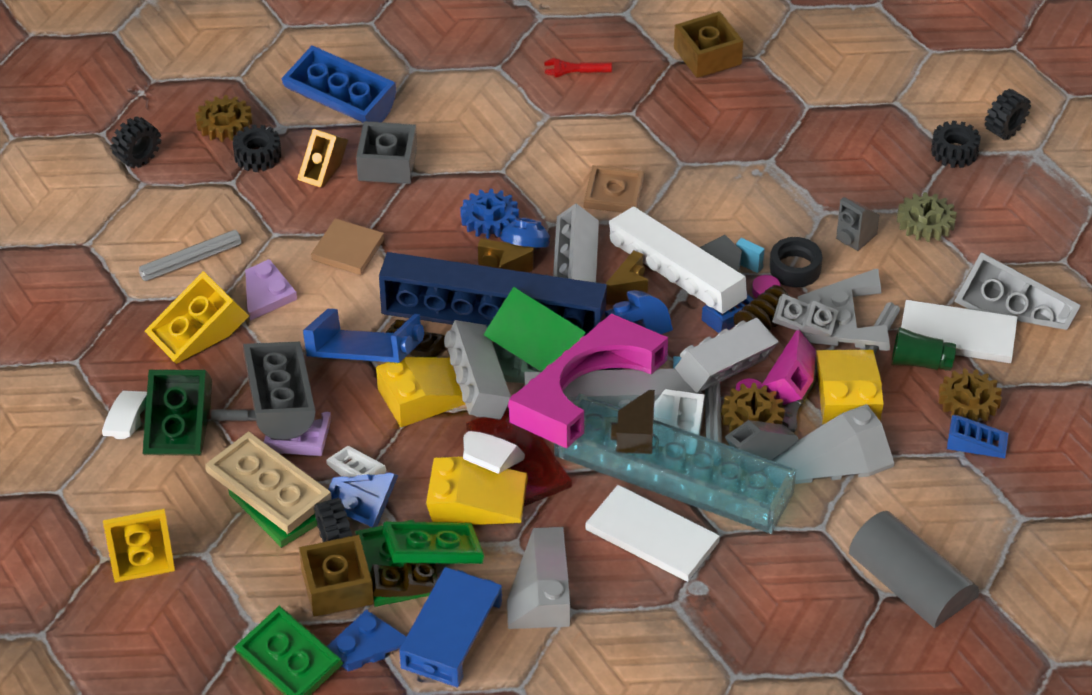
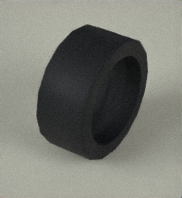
[769,237,823,288]

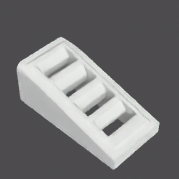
[326,446,387,477]

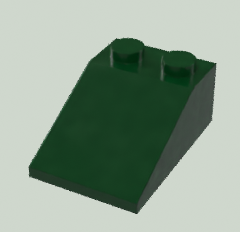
[142,369,213,456]

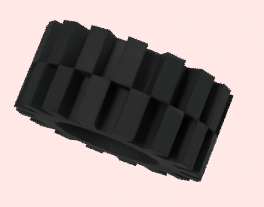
[984,89,1031,140]
[111,116,161,168]
[931,121,981,168]
[232,125,282,172]
[314,498,352,542]

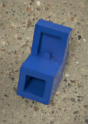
[604,290,673,334]

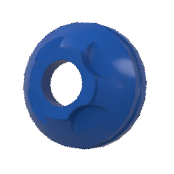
[500,218,550,248]

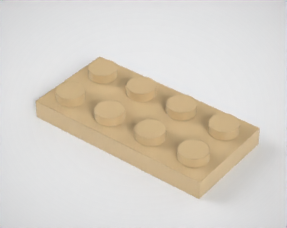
[205,431,331,534]

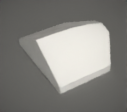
[653,389,705,452]
[463,431,525,474]

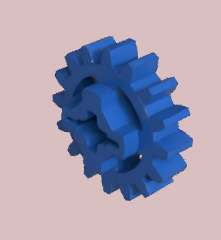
[460,189,519,239]

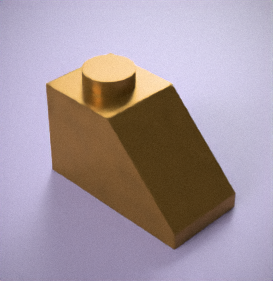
[298,129,348,188]

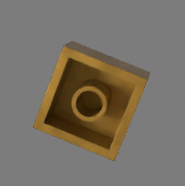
[674,11,743,78]
[299,535,374,617]

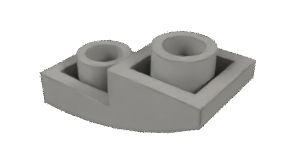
[772,294,838,337]

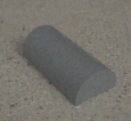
[243,341,315,440]
[849,511,979,628]

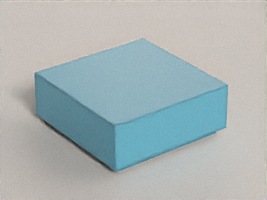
[736,238,765,273]

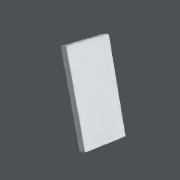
[901,300,1017,363]
[586,485,720,582]

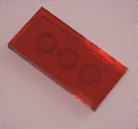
[466,407,572,507]

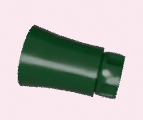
[891,327,956,371]

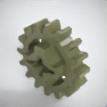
[897,192,957,242]

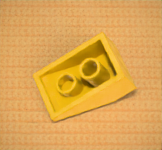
[145,271,249,364]
[816,350,884,424]
[376,357,465,428]
[426,457,527,525]
[103,509,175,583]

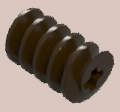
[733,285,789,332]

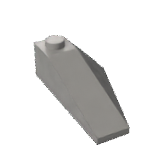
[955,252,1081,330]
[764,404,894,486]
[507,527,570,629]

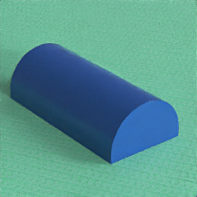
[282,45,396,123]

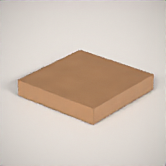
[584,165,645,213]
[311,218,384,275]

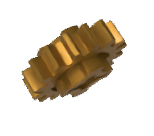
[195,95,253,142]
[938,368,1002,422]
[721,383,785,433]

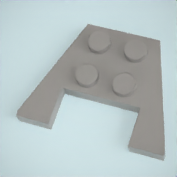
[798,269,890,351]

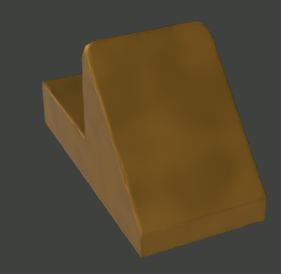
[478,238,534,272]
[605,250,648,305]

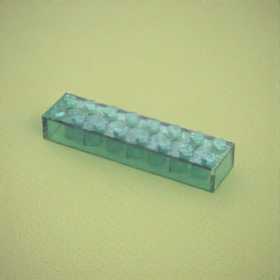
[554,393,796,534]

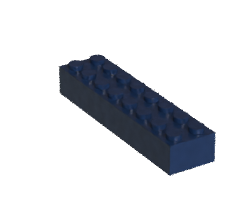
[379,252,607,335]

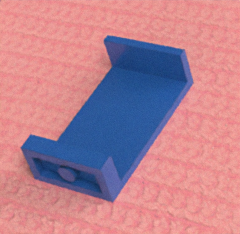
[303,309,424,363]
[399,567,502,688]

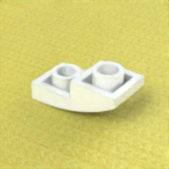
[102,391,147,439]

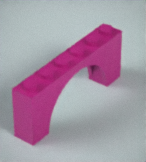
[508,314,668,448]

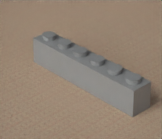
[524,369,699,416]

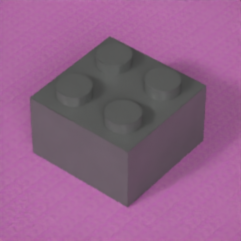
[356,121,417,184]

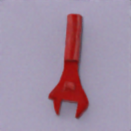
[544,58,612,78]

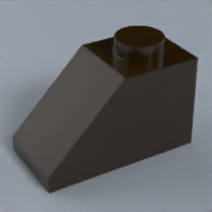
[611,390,655,454]

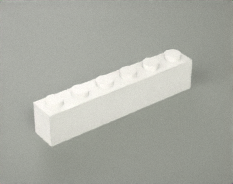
[609,206,747,314]

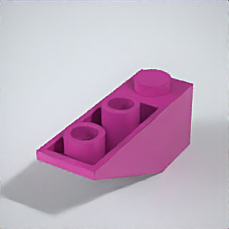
[761,330,816,405]

